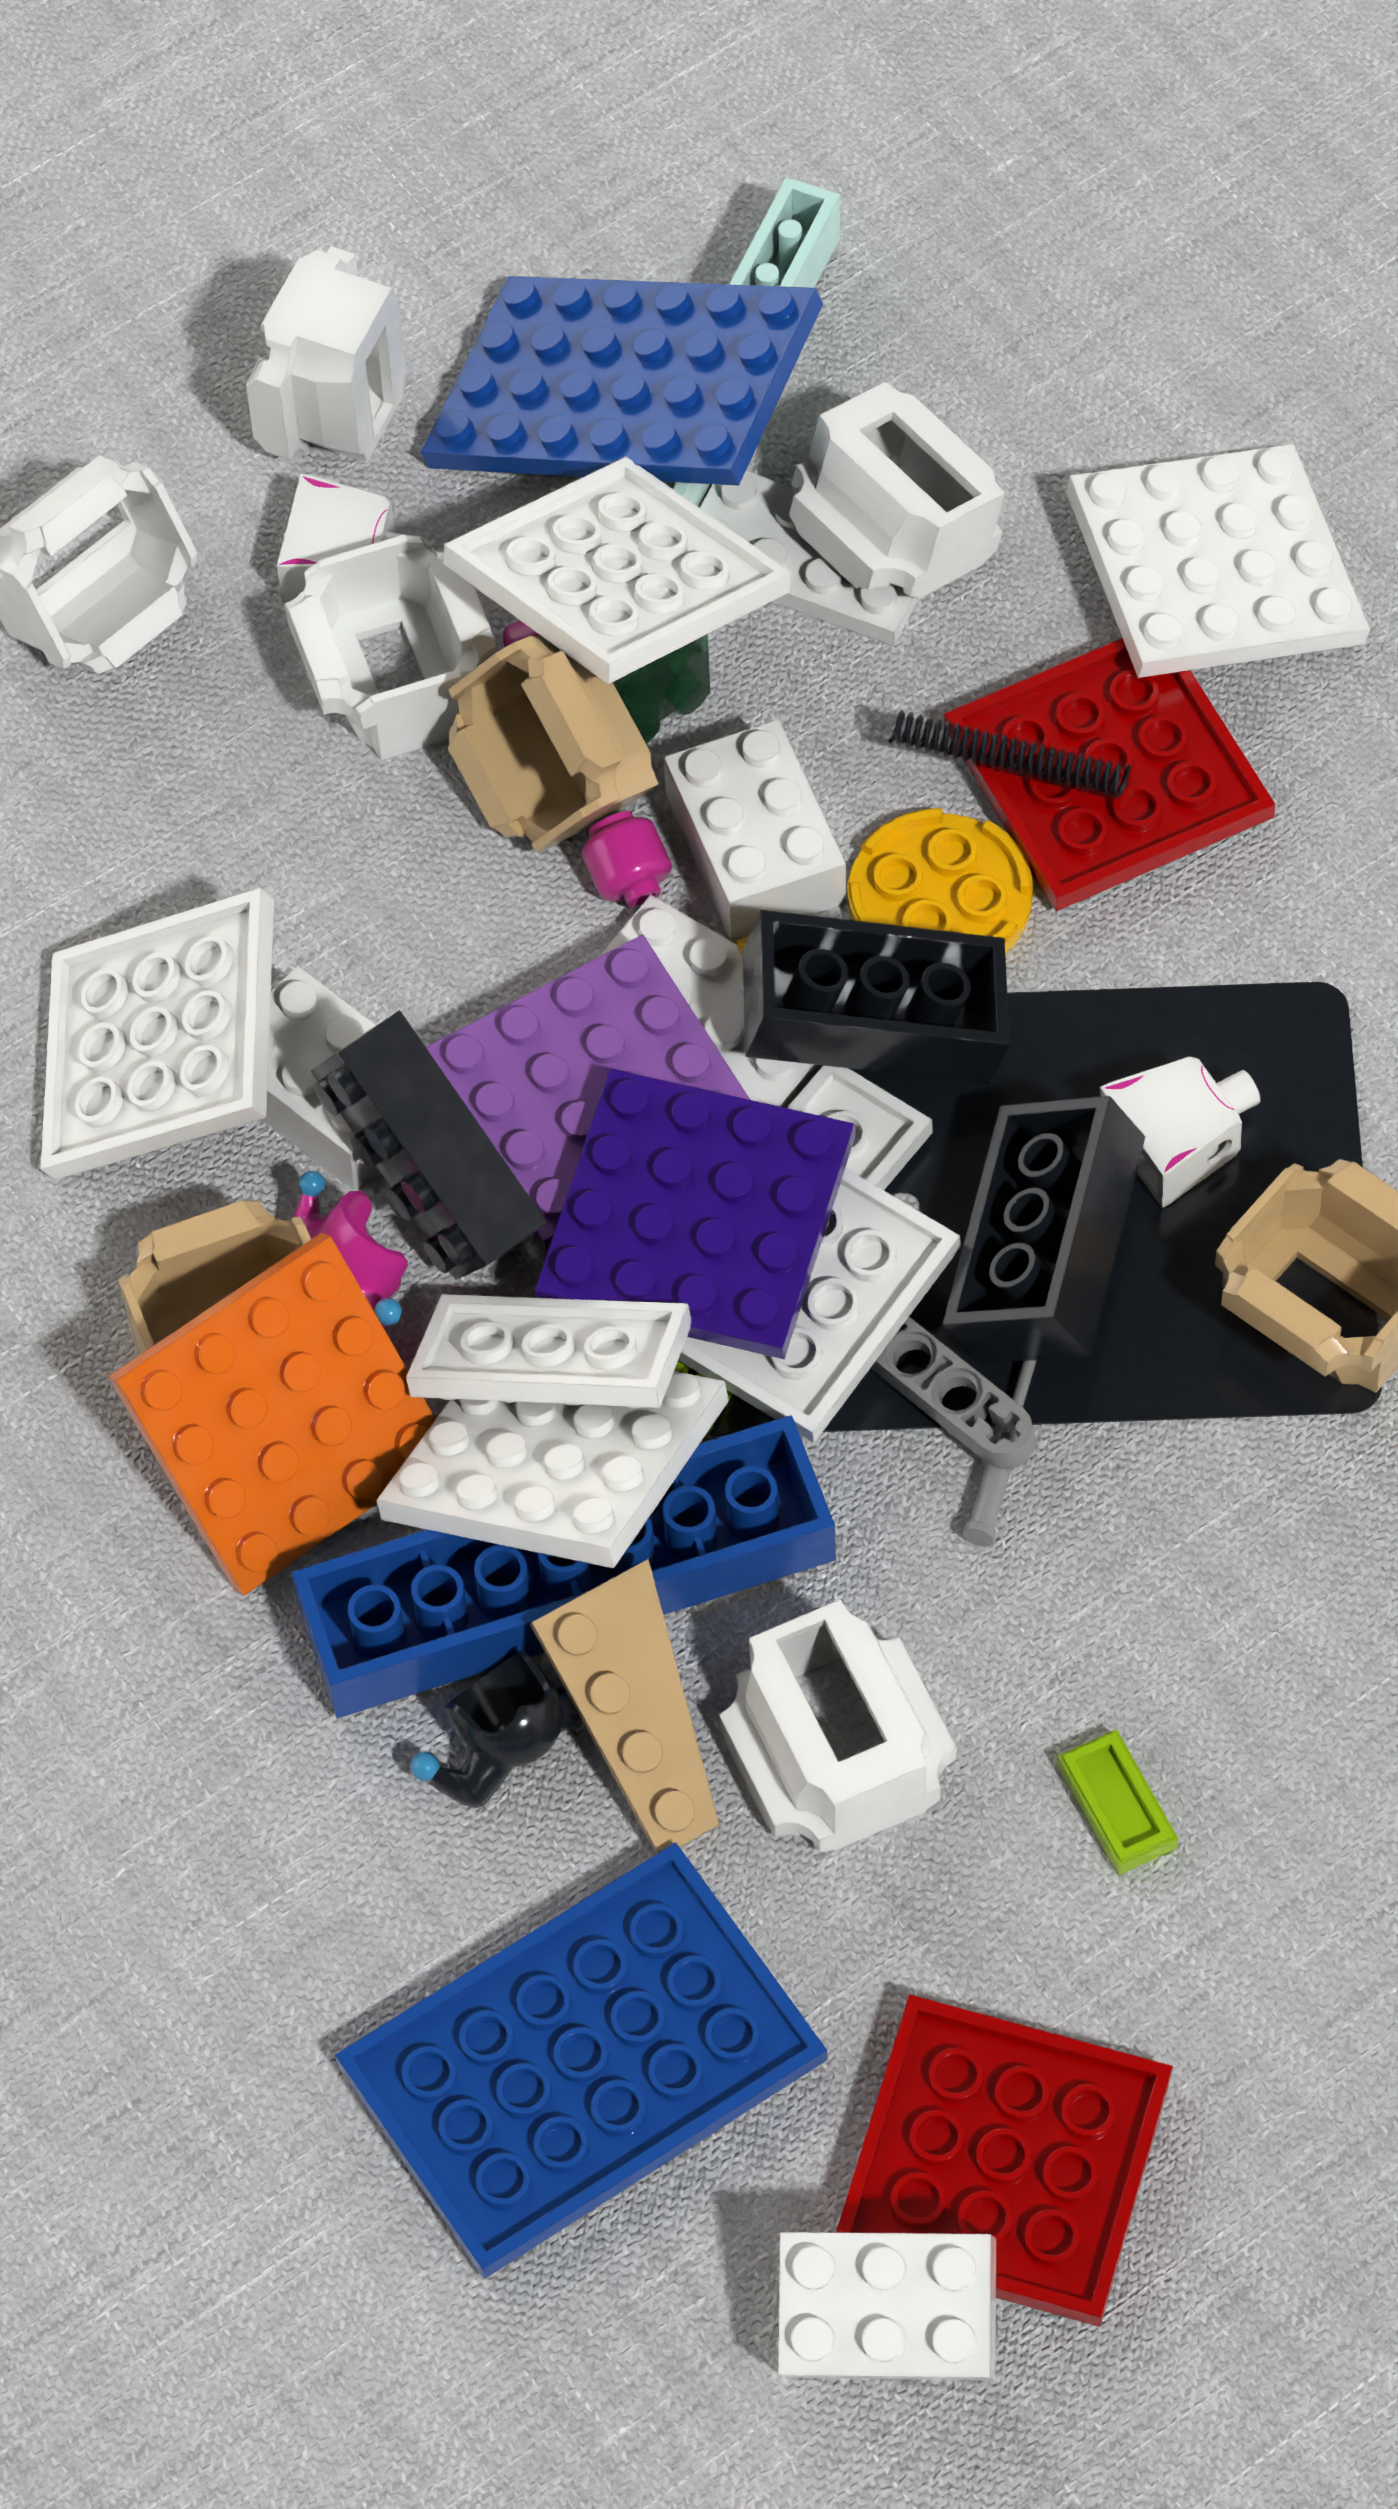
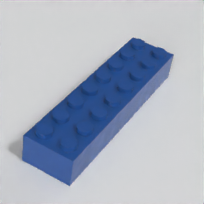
[291,1415,836,1719]

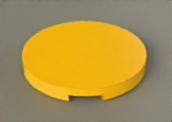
[847,808,1033,954]

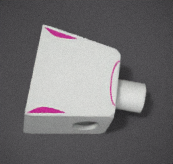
[277,474,424,601]
[1100,1056,1260,1208]

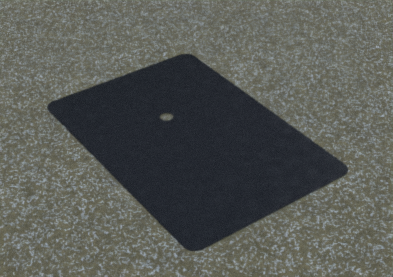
[687,982,1382,1436]

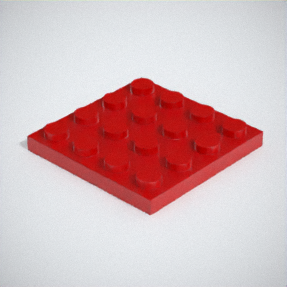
[944,638,1276,911]
[836,1994,1173,2327]

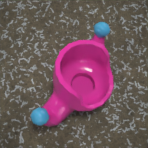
[292,1171,408,1328]

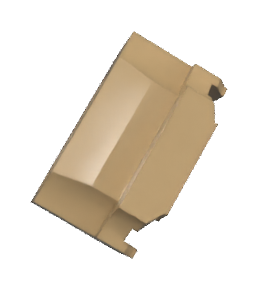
[447,635,659,853]
[1215,1159,1398,1393]
[118,1200,311,1355]

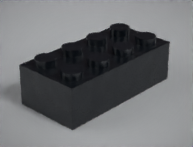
[743,910,1010,1084]
[311,1010,547,1280]
[942,1096,1146,1364]

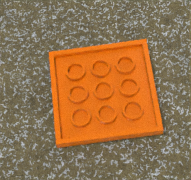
[108,1233,436,1596]

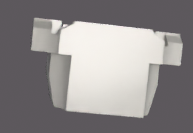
[246,246,406,463]
[789,382,1005,599]
[0,455,198,675]
[284,535,497,761]
[719,1600,957,1852]

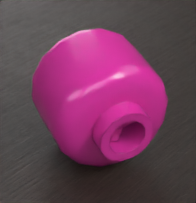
[581,811,672,908]

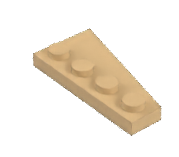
[530,1559,719,1854]

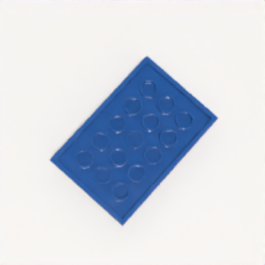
[421,276,823,486]
[335,1842,828,2279]

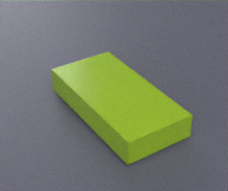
[1057,1729,1179,1875]

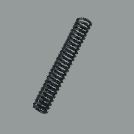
[887,709,1131,799]

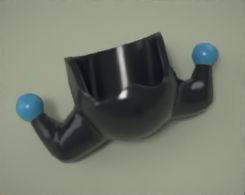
[410,1649,582,1808]

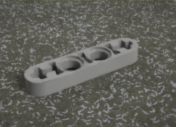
[870,1317,1036,1469]

